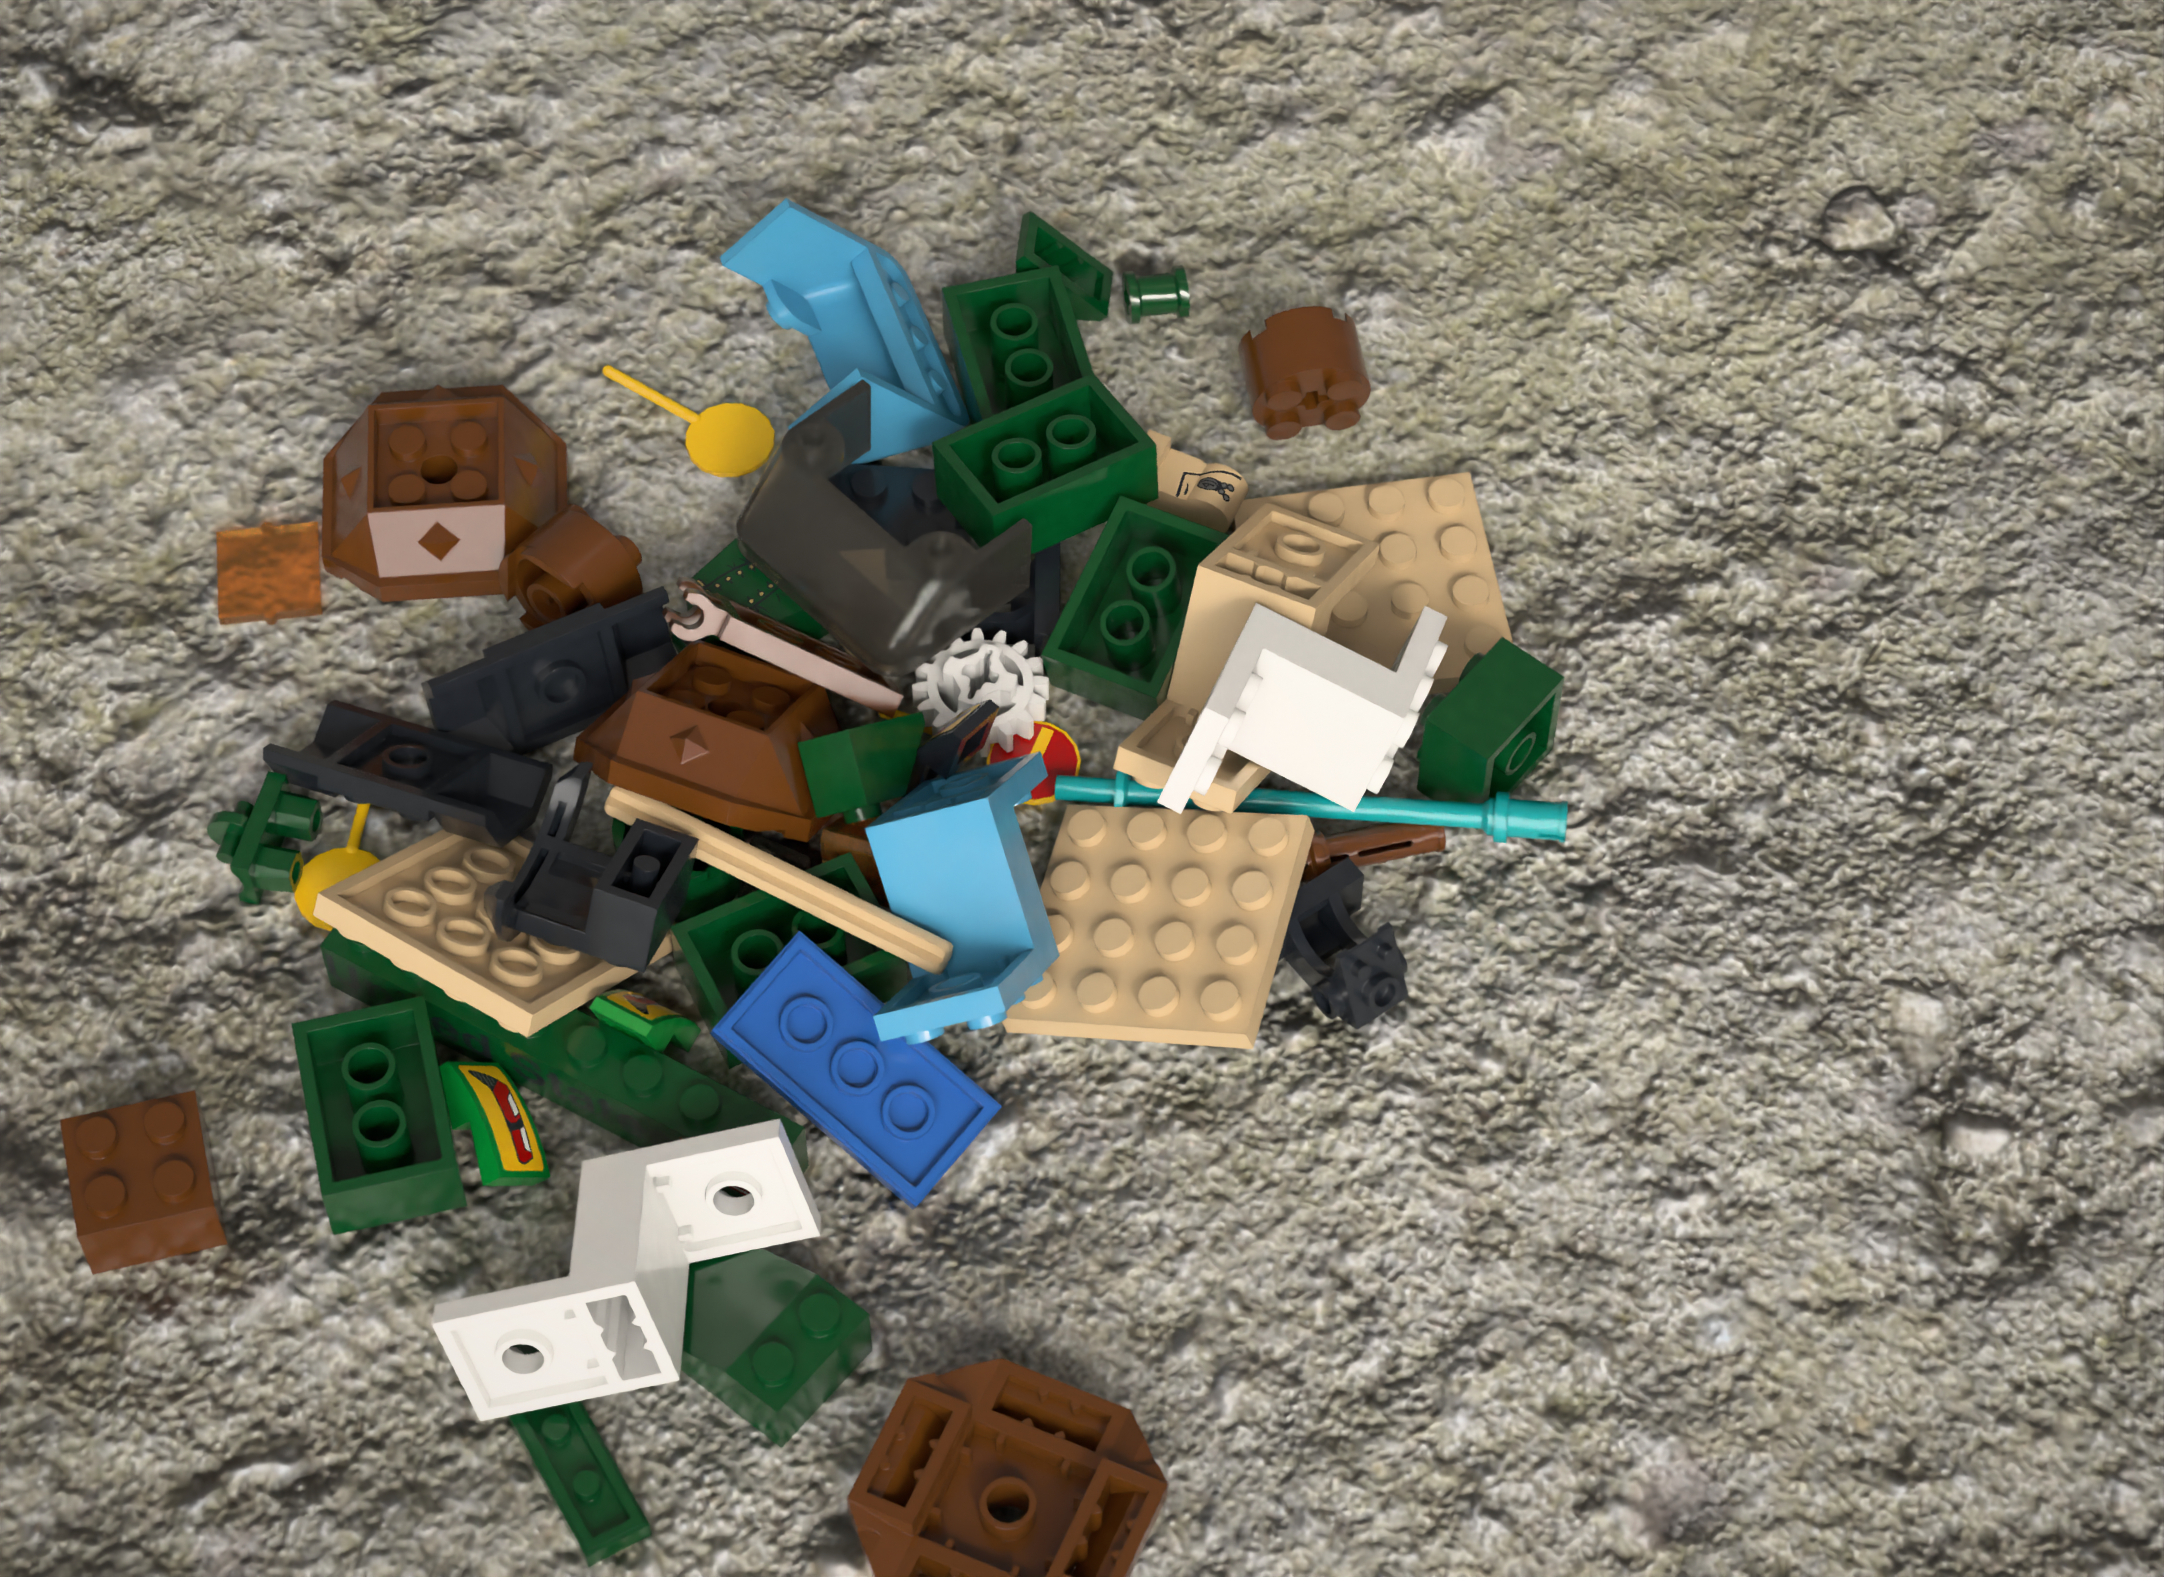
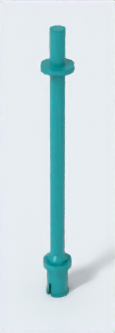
[1055,770,1568,843]

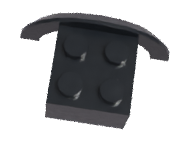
[484,761,699,973]

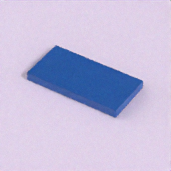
[710,931,1002,1210]

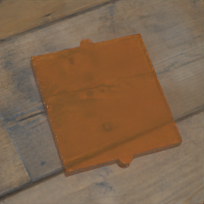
[216,522,323,625]

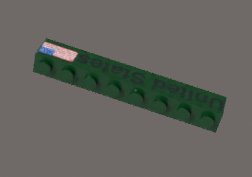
[320,928,809,1197]

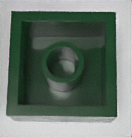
[1416,637,1565,830]

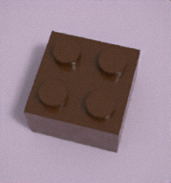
[60,1090,228,1274]

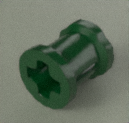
[1122,265,1190,325]

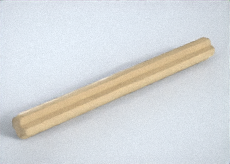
[604,785,953,975]

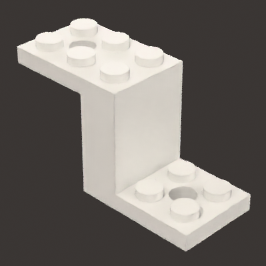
[1157,603,1448,814]
[432,1119,821,1421]

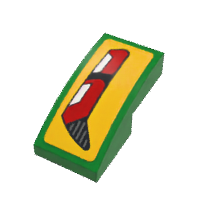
[590,989,701,1053]
[439,1062,551,1186]

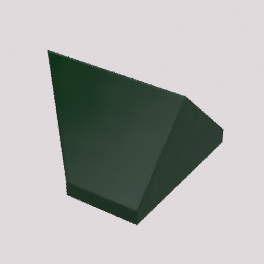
[1016,211,1114,322]

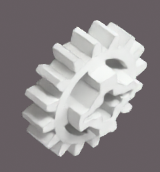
[912,628,1049,757]

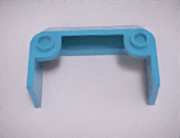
[719,198,969,465]

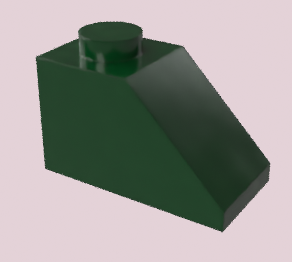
[797,712,926,825]

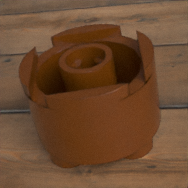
[1238,306,1371,441]
[498,504,643,631]

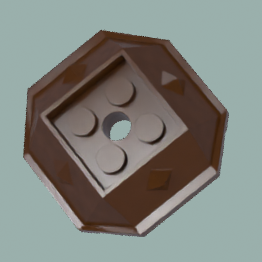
[321,384,570,602]
[573,639,842,842]
[847,1358,1168,1577]

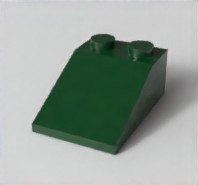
[681,1248,872,1448]

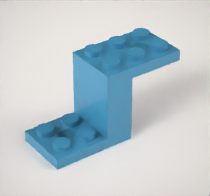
[865,751,1060,1044]

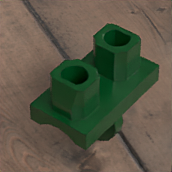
[207,771,323,905]

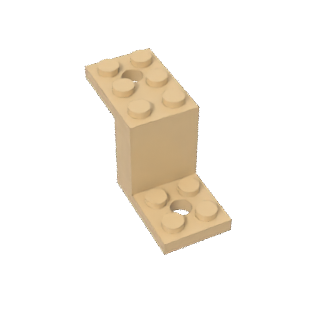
[1113,502,1380,814]

